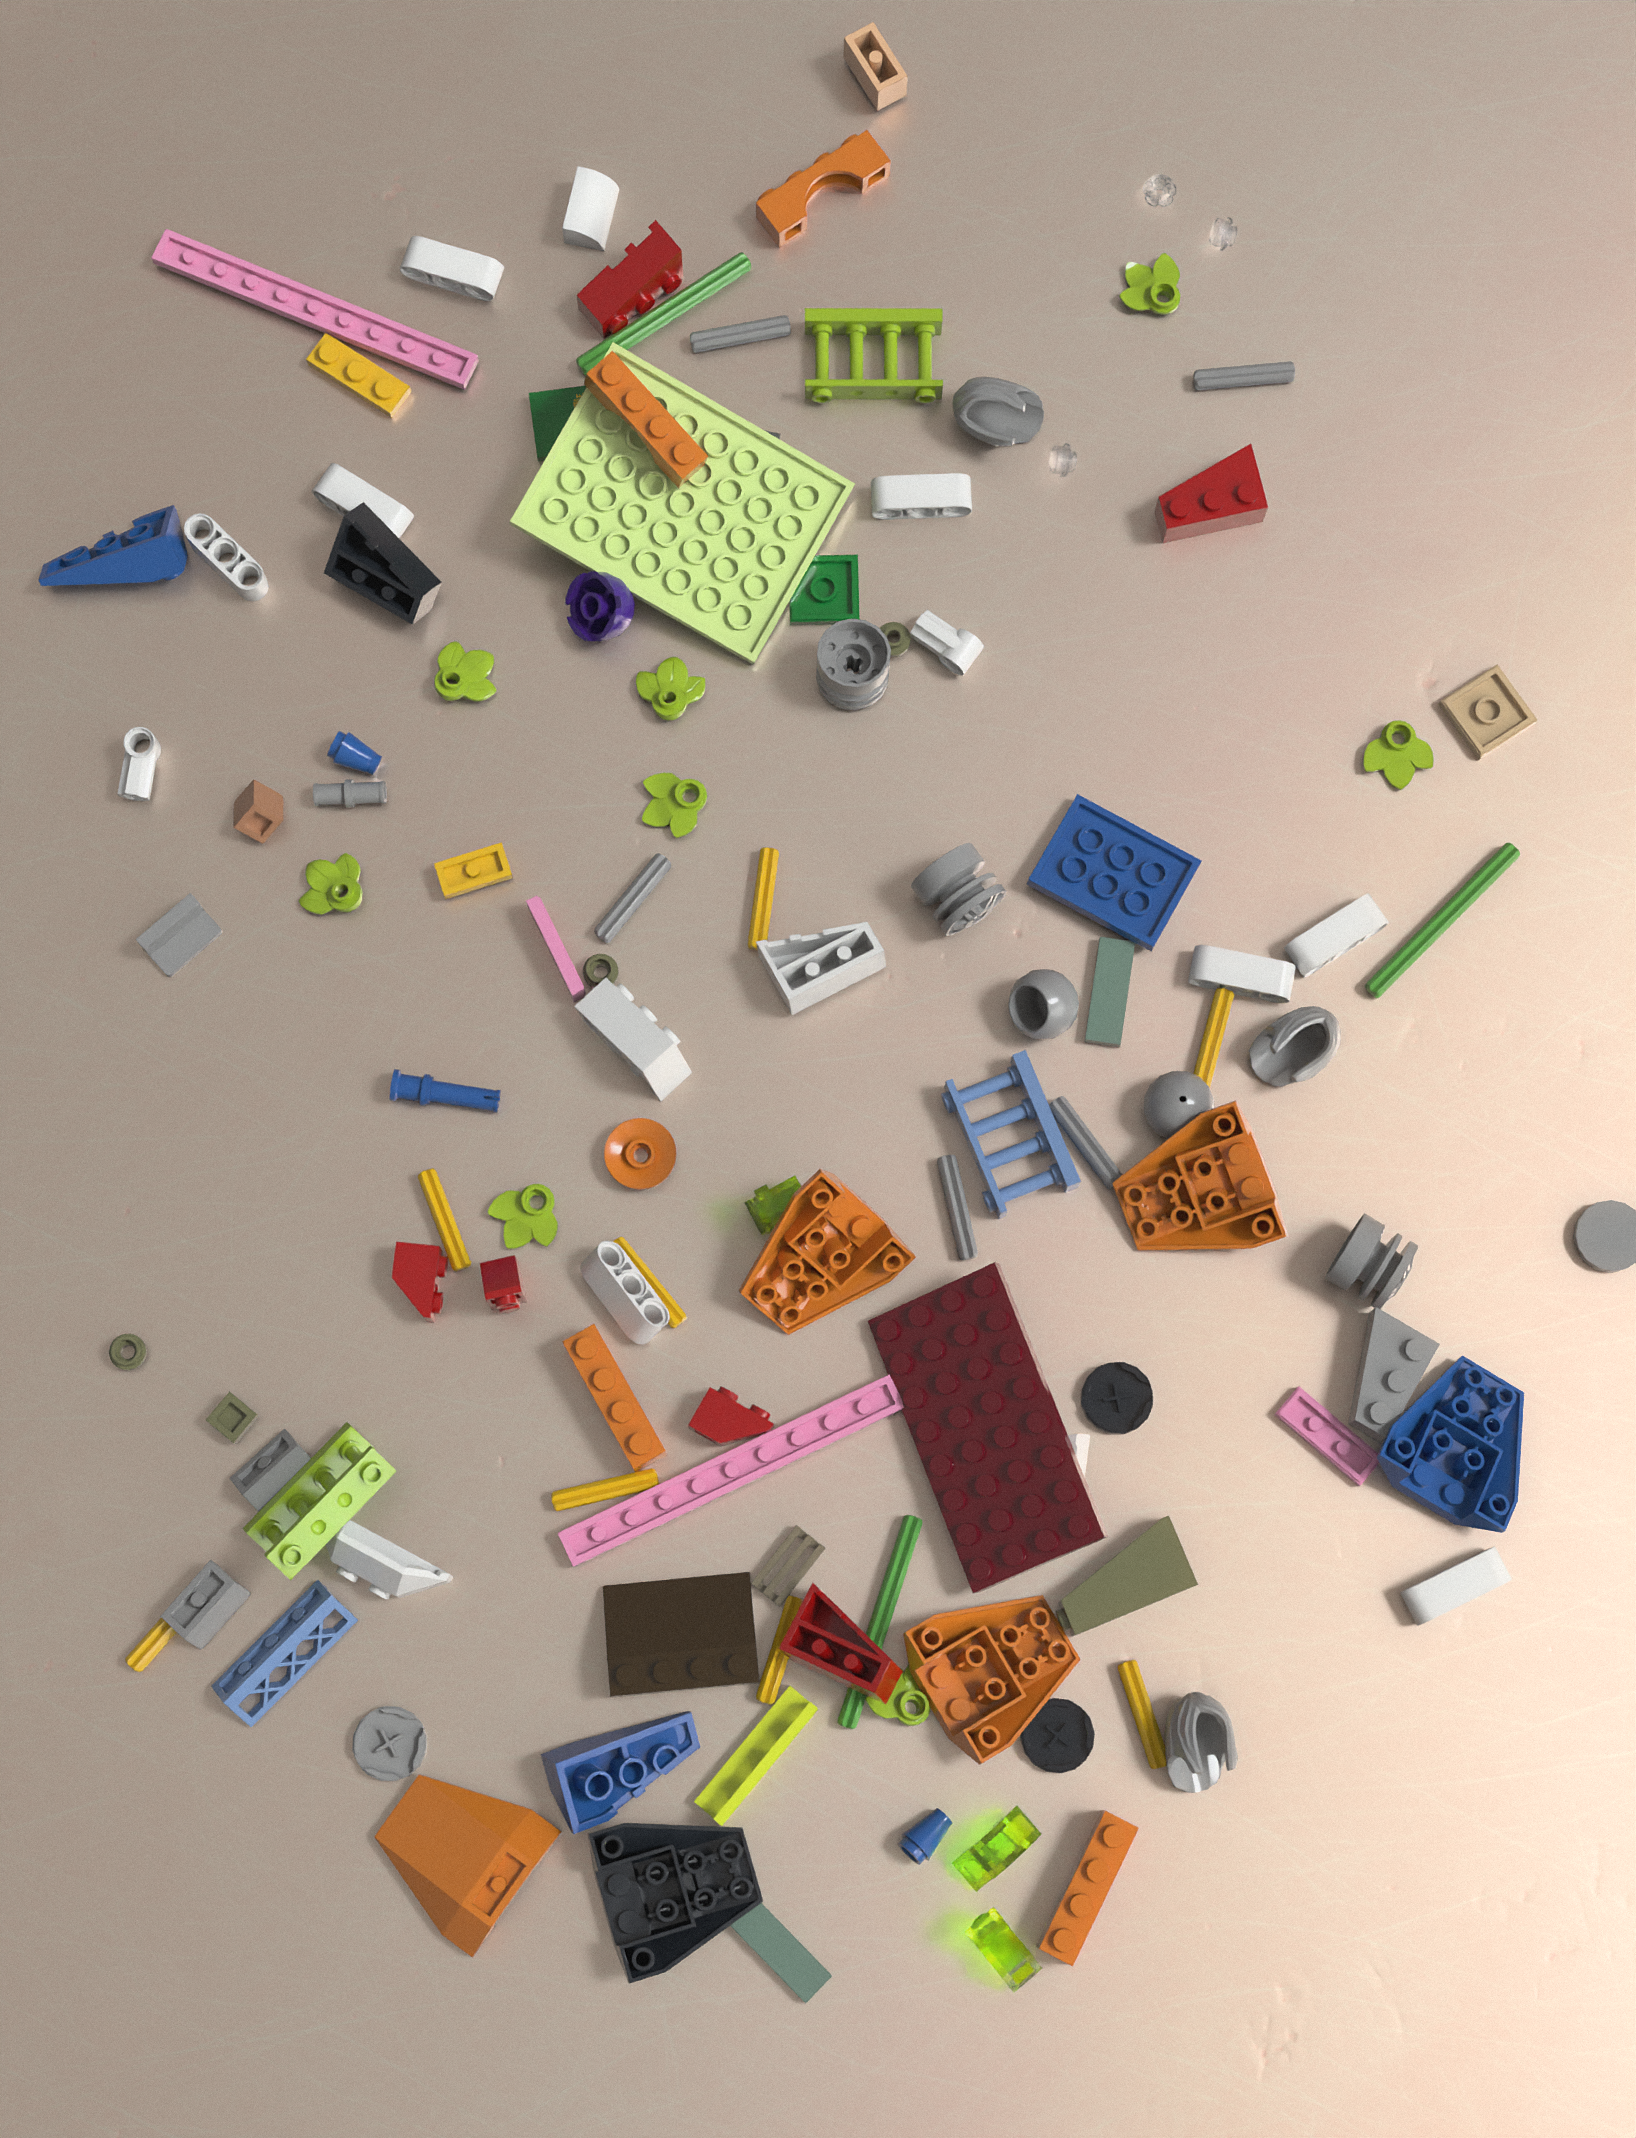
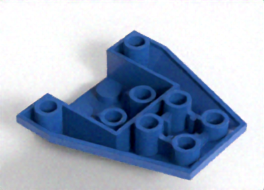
[1376,1355,1524,1533]

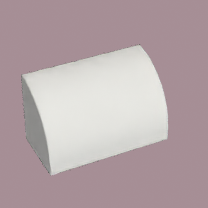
[562,166,619,251]

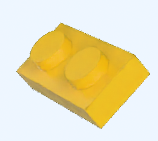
[434,842,513,900]

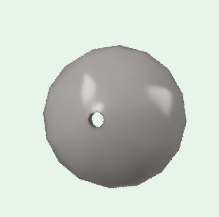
[1008,969,1079,1039]
[1144,1071,1214,1139]

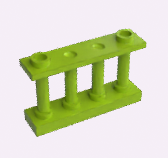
[805,308,943,403]
[242,1422,397,1580]

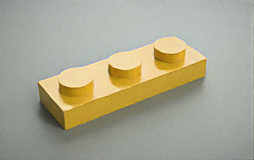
[306,333,412,418]

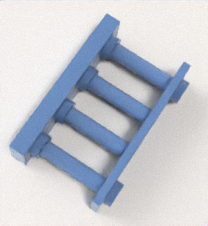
[941,1050,1081,1219]

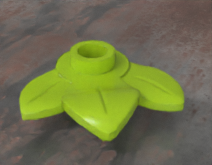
[1119,253,1180,315]
[434,641,497,702]
[636,657,705,721]
[1363,720,1434,790]
[642,773,707,838]
[298,853,363,915]
[488,1184,558,1249]
[866,1665,930,1726]

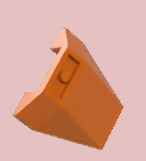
[1112,1100,1287,1250]
[739,1169,916,1335]
[903,1595,1081,1765]
[374,1774,562,1958]

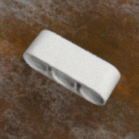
[400,236,504,301]
[312,463,414,538]
[870,473,972,520]
[184,513,269,602]
[1284,893,1389,978]
[1188,945,1296,1003]
[580,1240,670,1344]
[1400,1546,1512,1626]

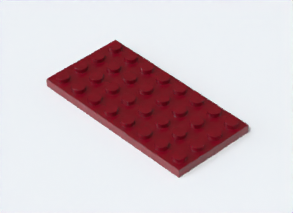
[868,1262,1108,1594]

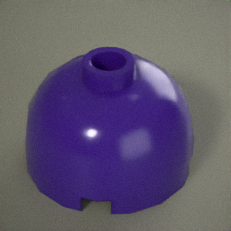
[565,571,635,641]

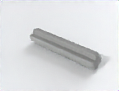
[690,315,791,353]
[1193,361,1295,390]
[594,853,671,943]
[1049,1096,1122,1190]
[937,1155,978,1260]

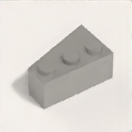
[1348,1307,1440,1443]

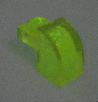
[744,1175,801,1235]
[952,1806,1041,1892]
[965,1907,1043,1993]

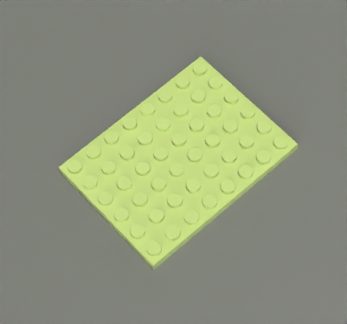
[509,342,855,665]

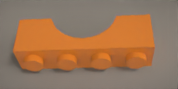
[756,130,891,248]
[584,351,708,489]
[562,1324,667,1472]
[1036,1810,1139,1966]

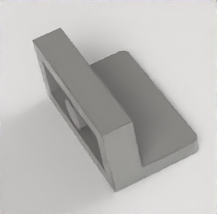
[136,893,222,977]
[229,1429,311,1511]
[160,1560,251,1649]

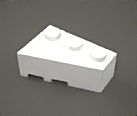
[756,922,886,1015]
[575,978,692,1101]

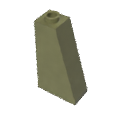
[1055,1516,1198,1637]

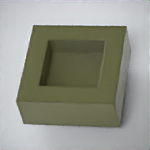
[206,1391,259,1444]

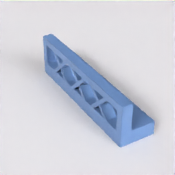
[211,1580,358,1727]

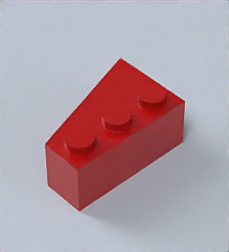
[576,220,684,339]
[1154,443,1268,543]
[779,1582,903,1705]

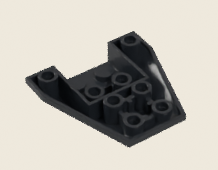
[588,1823,763,1984]

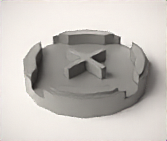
[1573,1200,1636,1273]
[352,1706,428,1781]

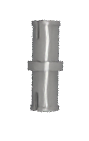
[313,779,387,808]

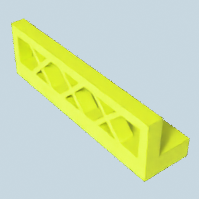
[694,1686,818,1826]

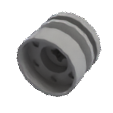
[816,619,891,710]
[911,843,1007,936]
[1325,1213,1418,1309]

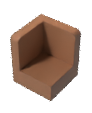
[233,779,283,844]

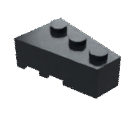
[324,502,442,625]

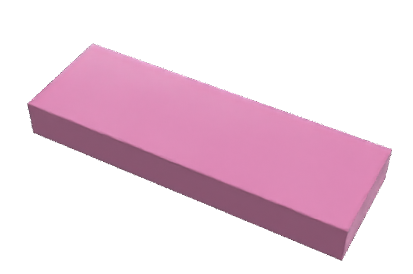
[526,896,586,1002]
[1274,1386,1379,1487]

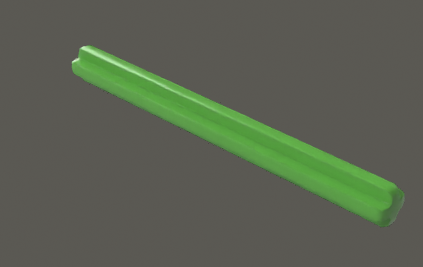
[576,252,751,375]
[1365,842,1520,998]
[837,1515,923,1729]

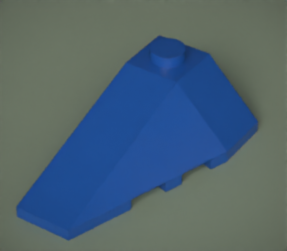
[38,505,188,586]
[541,1711,700,1834]

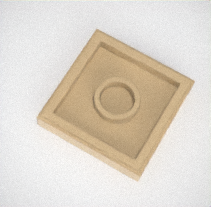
[1438,664,1538,760]

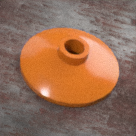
[604,1118,676,1190]

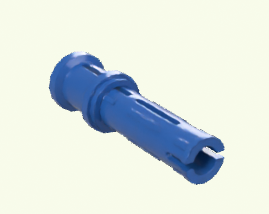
[389,1069,501,1113]

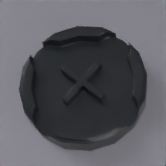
[1081,1362,1153,1435]
[1020,1698,1095,1773]

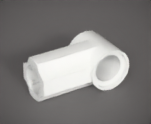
[910,610,984,676]
[118,727,161,801]

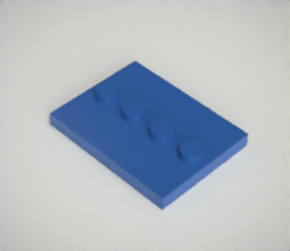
[1027,794,1202,952]

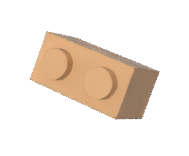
[843,22,908,111]

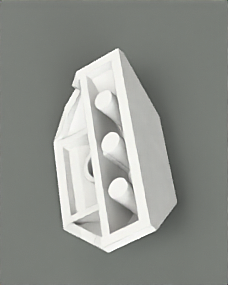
[326,1520,453,1600]

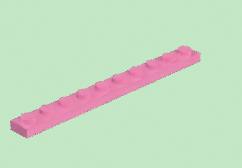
[151,229,479,390]
[558,1374,904,1567]

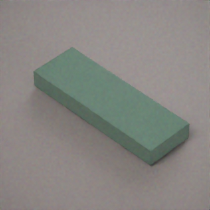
[1084,937,1135,1047]
[730,1903,832,2004]

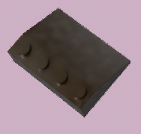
[603,1572,760,1698]

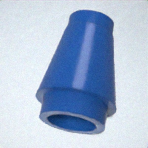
[327,731,382,775]
[898,1808,953,1865]

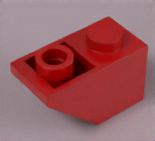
[392,1241,448,1323]
[480,1255,527,1314]
[688,1386,774,1447]

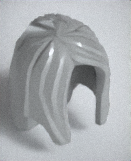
[952,376,1044,447]
[1249,1006,1341,1087]
[1164,1691,1238,1793]

